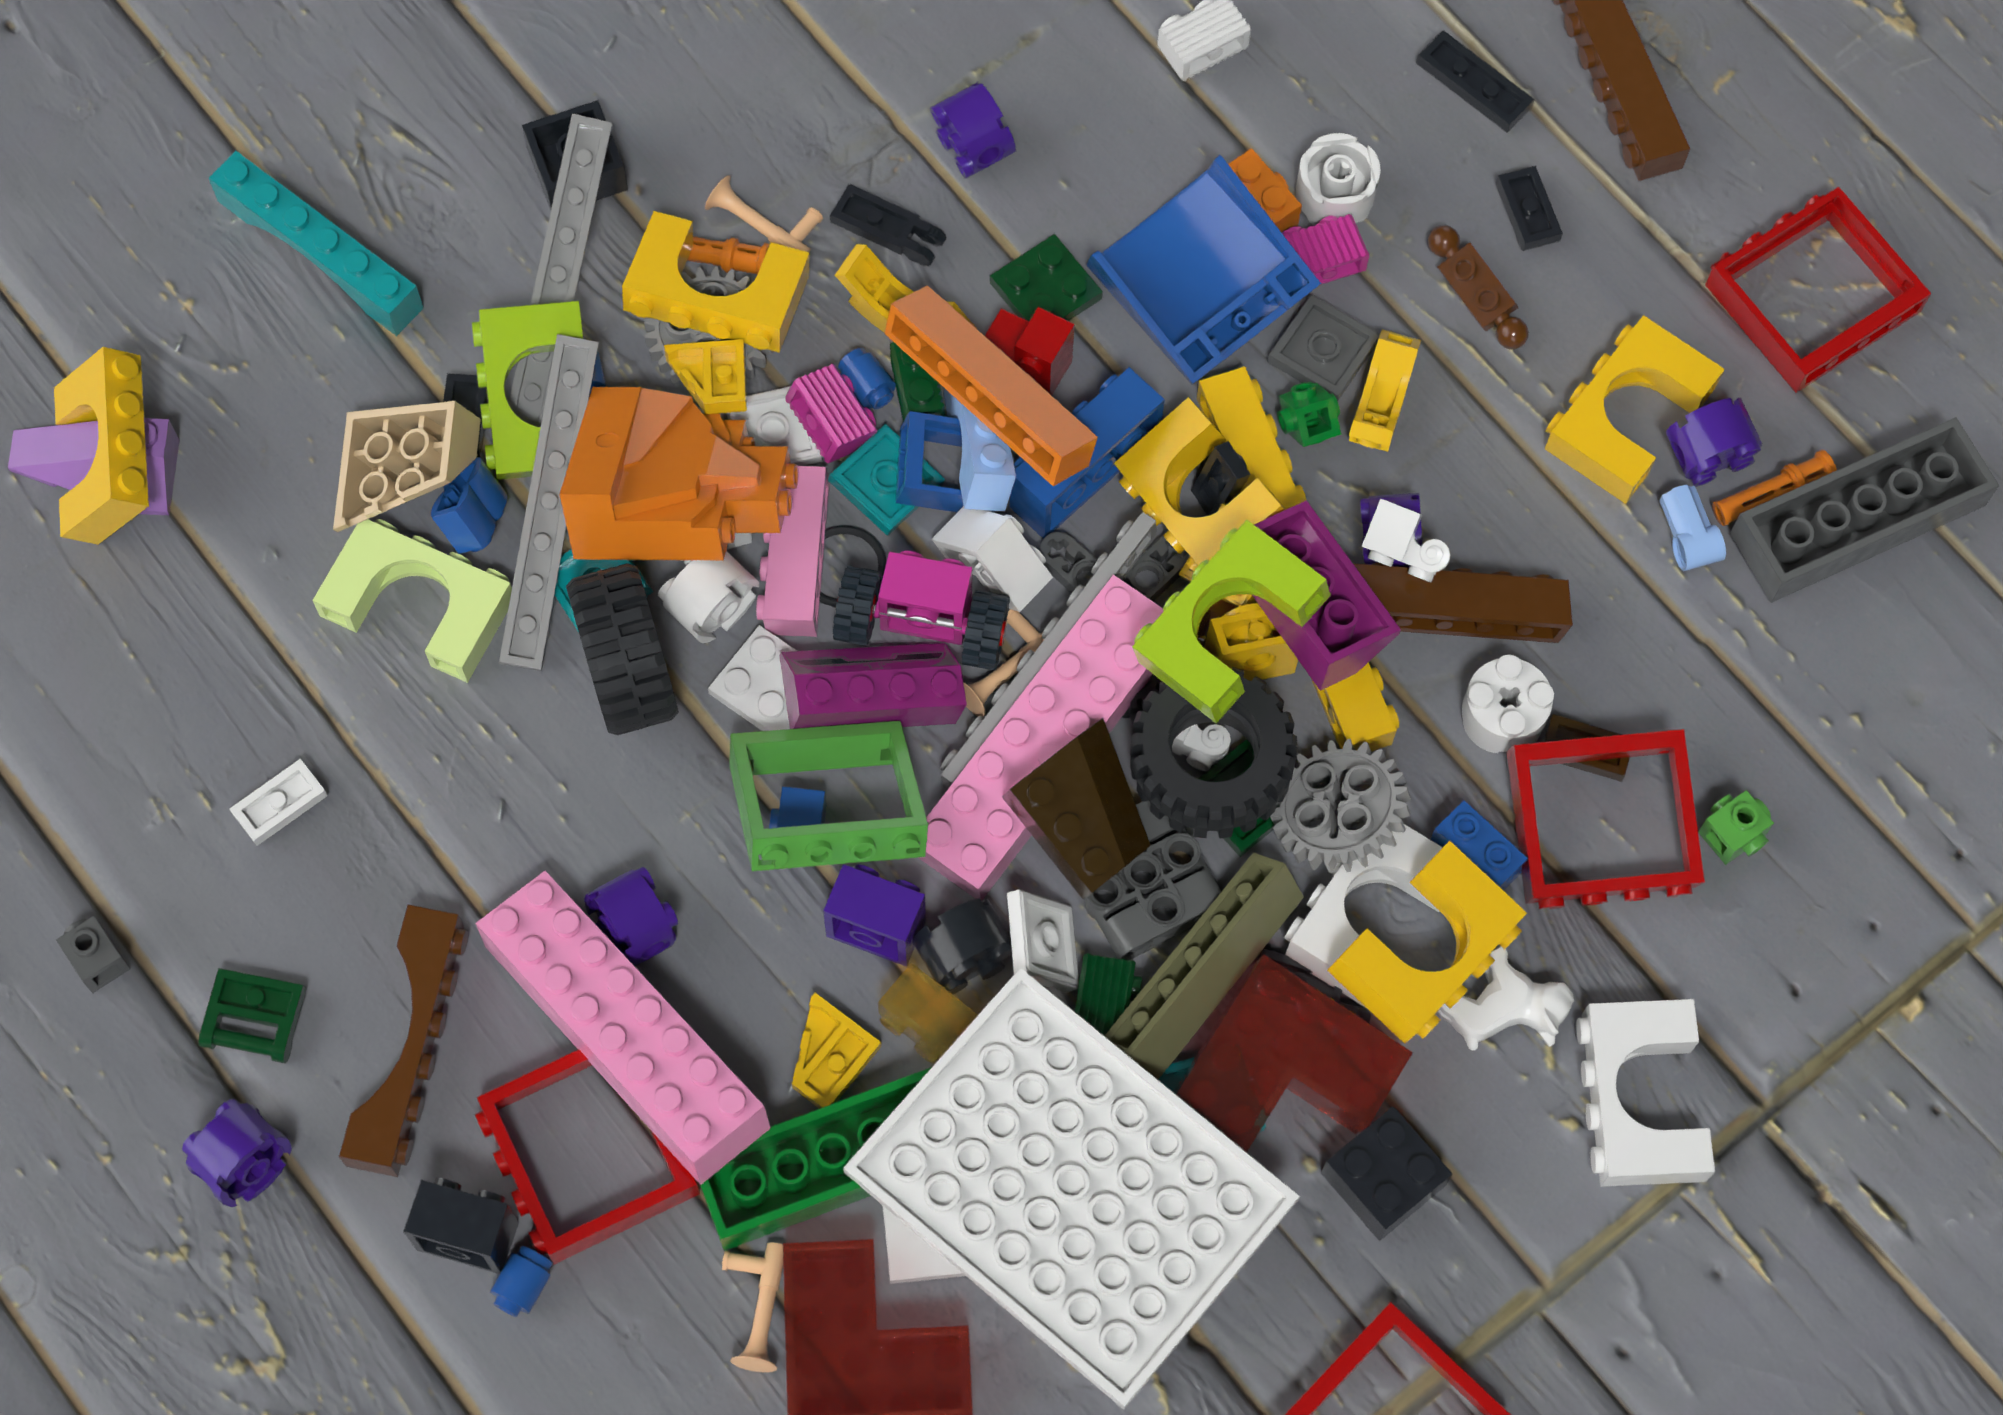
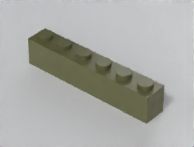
[1104,853,1304,1080]

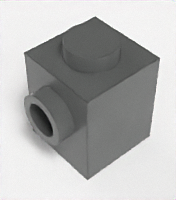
[56,916,130,993]

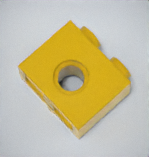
[1204,603,1298,681]

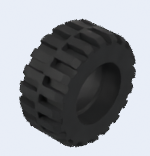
[566,563,679,735]
[1130,667,1297,839]

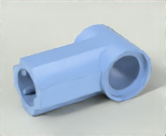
[1659,484,1726,571]

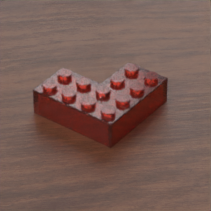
[1173,955,1413,1152]
[783,1239,973,1415]

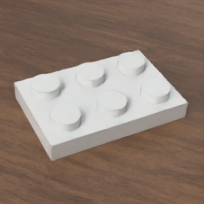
[708,625,797,731]

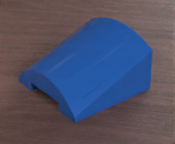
[1086,155,1321,385]

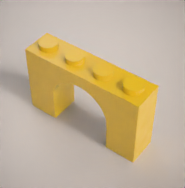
[622,211,810,353]
[1545,315,1725,504]
[54,347,149,544]
[1114,397,1286,573]
[1327,840,1527,1044]

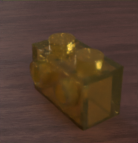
[878,963,978,1064]

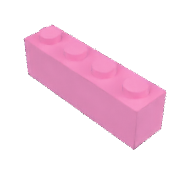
[756,466,830,637]

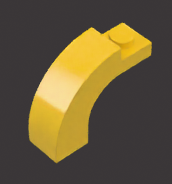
[835,244,976,332]
[1348,329,1421,452]

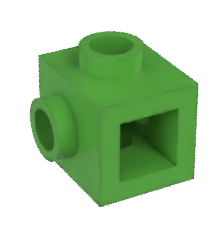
[1698,790,1774,865]

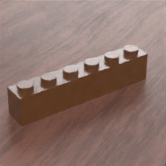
[1553,0,1690,181]
[1353,562,1573,643]

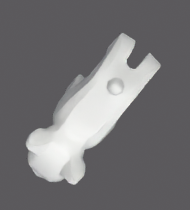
[1437,947,1574,1050]

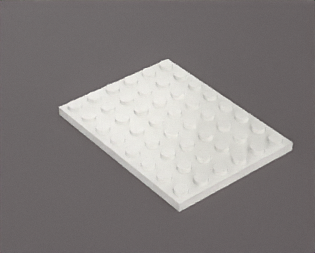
[843,968,1300,1410]

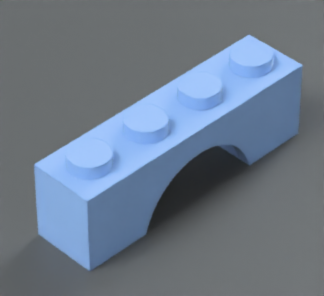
[943,388,1016,511]

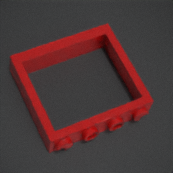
[1705,187,1931,393]
[1507,729,1705,909]
[474,1049,700,1265]
[1285,1302,1511,1415]

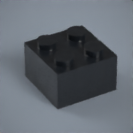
[522,100,628,210]
[1321,1106,1453,1241]
[403,1177,519,1274]

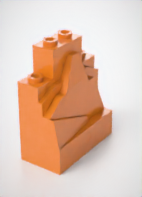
[559,387,798,561]

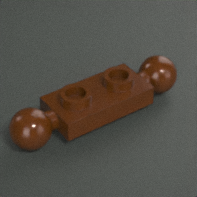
[1428,225,1529,350]

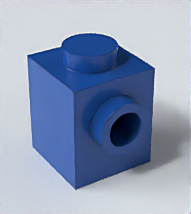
[769,786,827,828]

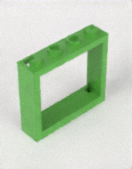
[729,721,928,871]

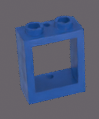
[895,411,996,513]

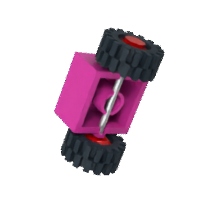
[833,551,1010,671]

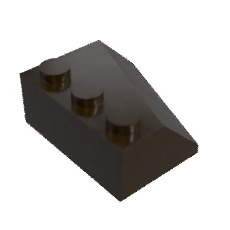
[1002,718,1151,899]

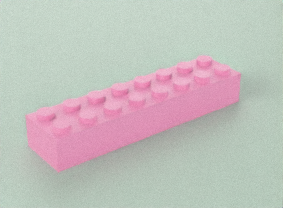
[918,575,1163,901]
[476,871,770,1185]

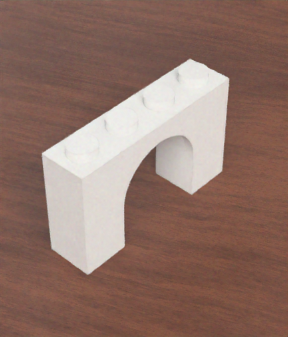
[1284,822,1443,1008]
[1576,999,1715,1187]

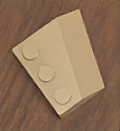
[333,401,481,532]

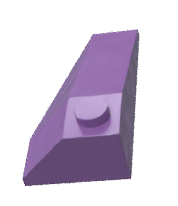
[8,418,179,515]

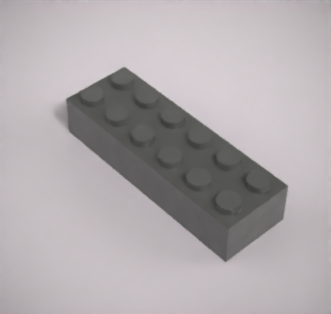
[1730,417,1999,603]

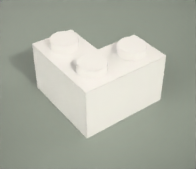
[932,506,1053,612]

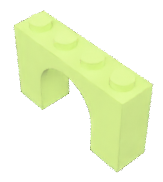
[313,519,512,683]

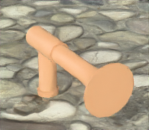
[705,175,823,252]
[963,609,1044,717]
[722,1242,787,1373]

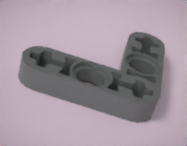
[1040,532,1190,602]

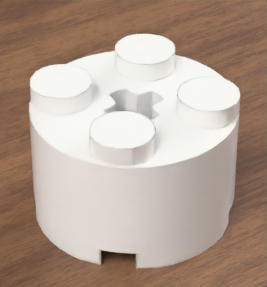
[1295,133,1380,226]
[658,551,759,643]
[1462,654,1554,754]

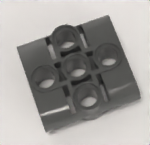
[1084,800,1222,961]

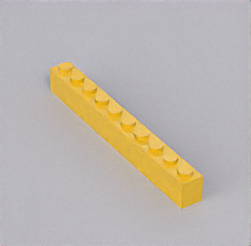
[1196,366,1399,752]

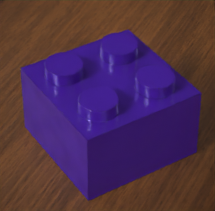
[823,864,926,967]

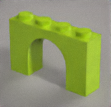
[471,301,583,480]
[1132,520,1330,723]

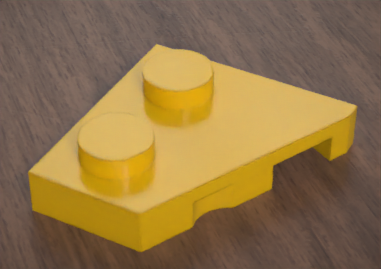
[664,339,747,414]
[792,993,882,1109]

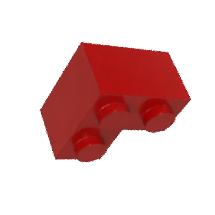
[985,307,1075,396]

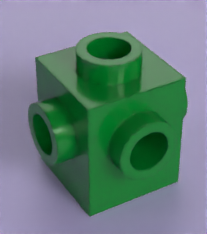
[1277,382,1341,447]

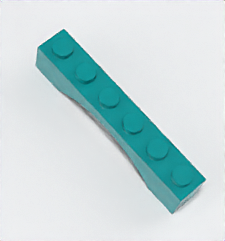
[208,151,424,337]

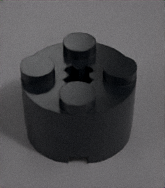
[912,898,1012,996]

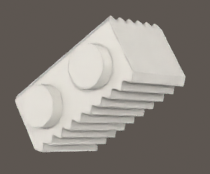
[1157,0,1251,81]

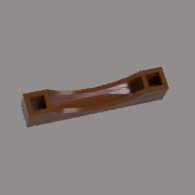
[339,905,468,1177]

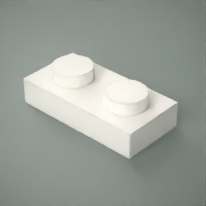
[230,759,328,846]

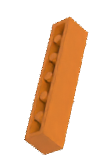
[884,285,1098,486]

